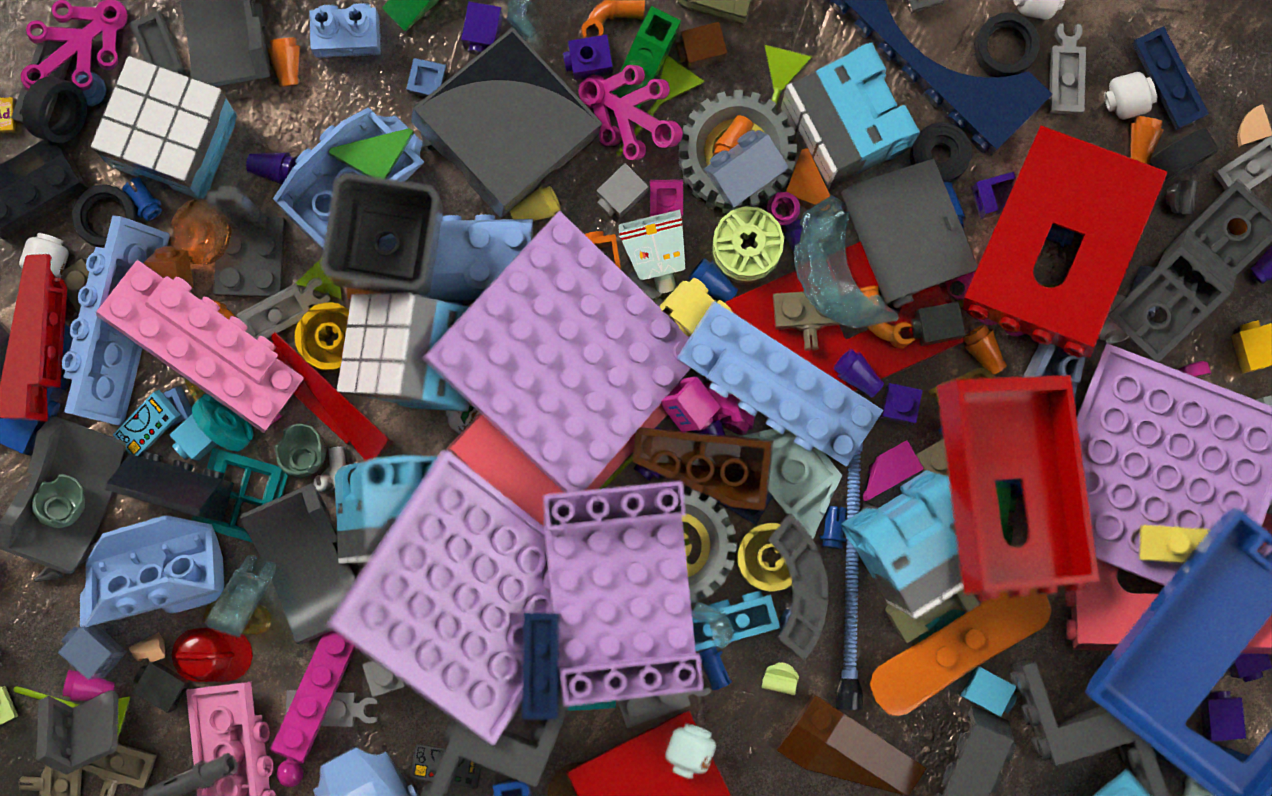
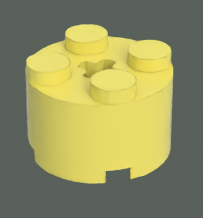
[659,278,733,336]
[736,523,792,592]

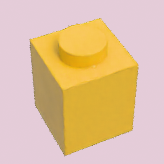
[1231,320,1272,374]

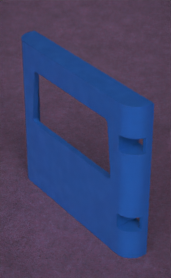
[1086,508,1272,796]

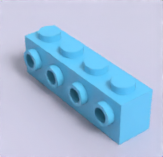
[691,590,780,651]

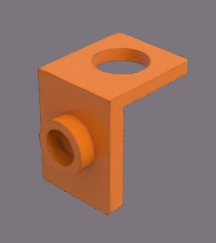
[584,231,621,270]

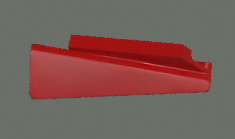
[0,254,67,422]
[271,332,393,461]

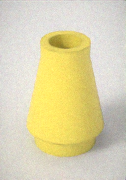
[510,186,561,221]

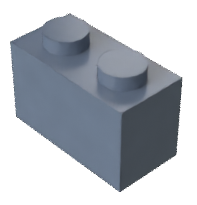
[704,130,789,207]
[58,625,128,680]

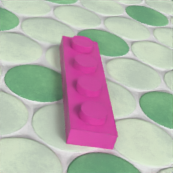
[271,631,356,764]

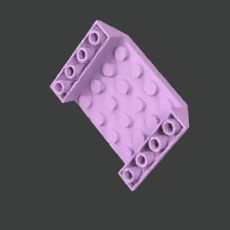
[543,481,703,706]

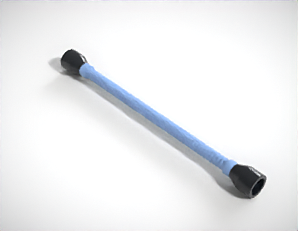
[836,443,863,710]

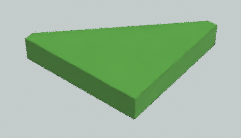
[328,128,414,179]

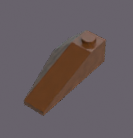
[633,428,774,510]
[776,693,927,796]

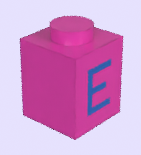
[660,376,720,432]

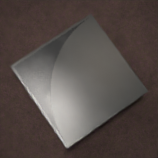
[411,27,602,218]

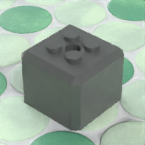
[320,173,444,297]

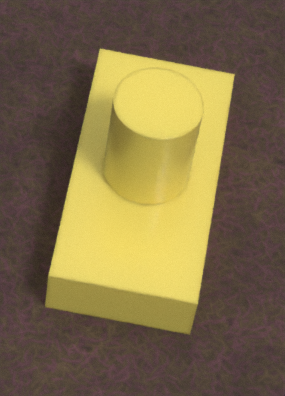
[1138,525,1211,563]

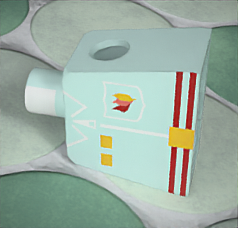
[619,209,685,293]

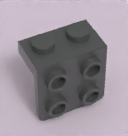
[36,690,118,775]

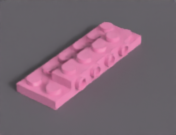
[96,260,304,433]
[186,682,276,796]

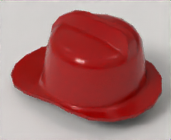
[171,628,253,682]

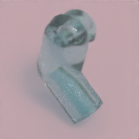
[507,0,537,41]
[692,601,734,648]

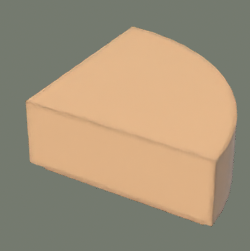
[1237,104,1272,147]
[129,632,165,662]

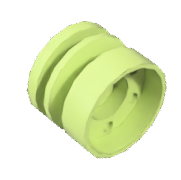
[712,206,784,284]

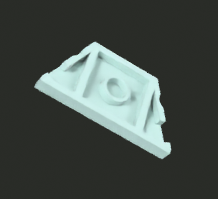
[741,429,842,539]

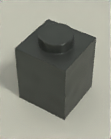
[911,302,965,346]
[132,662,191,713]

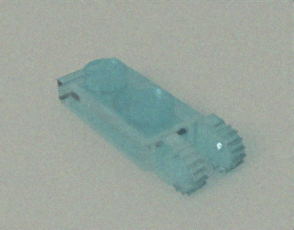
[207,555,276,637]

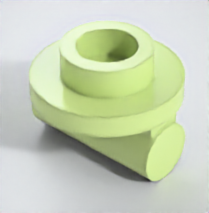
[762,663,799,696]

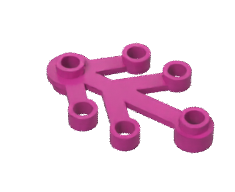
[21,0,127,91]
[578,65,683,160]

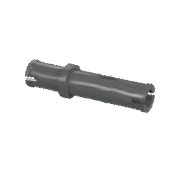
[143,753,238,796]

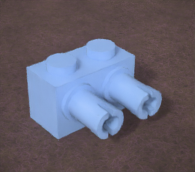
[309,3,381,57]

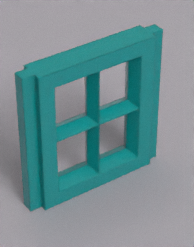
[191,448,289,543]

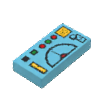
[113,390,181,457]

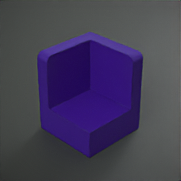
[972,172,1016,219]

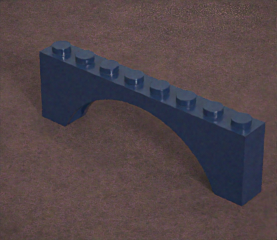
[830,0,1053,156]

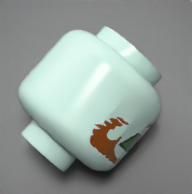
[666,724,716,778]

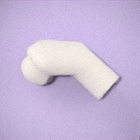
[313,446,347,494]

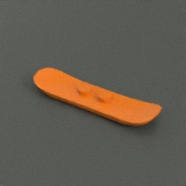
[870,588,1052,716]

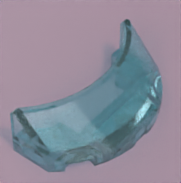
[794,195,899,328]

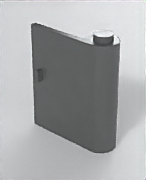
[841,158,978,308]

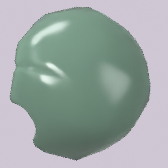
[275,423,326,478]
[32,474,85,528]

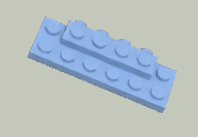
[62,215,170,426]
[677,301,883,467]

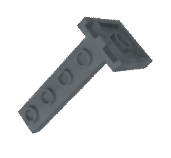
[207,186,286,298]

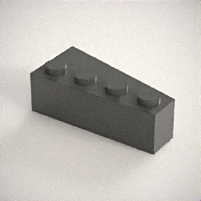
[936,705,1017,796]

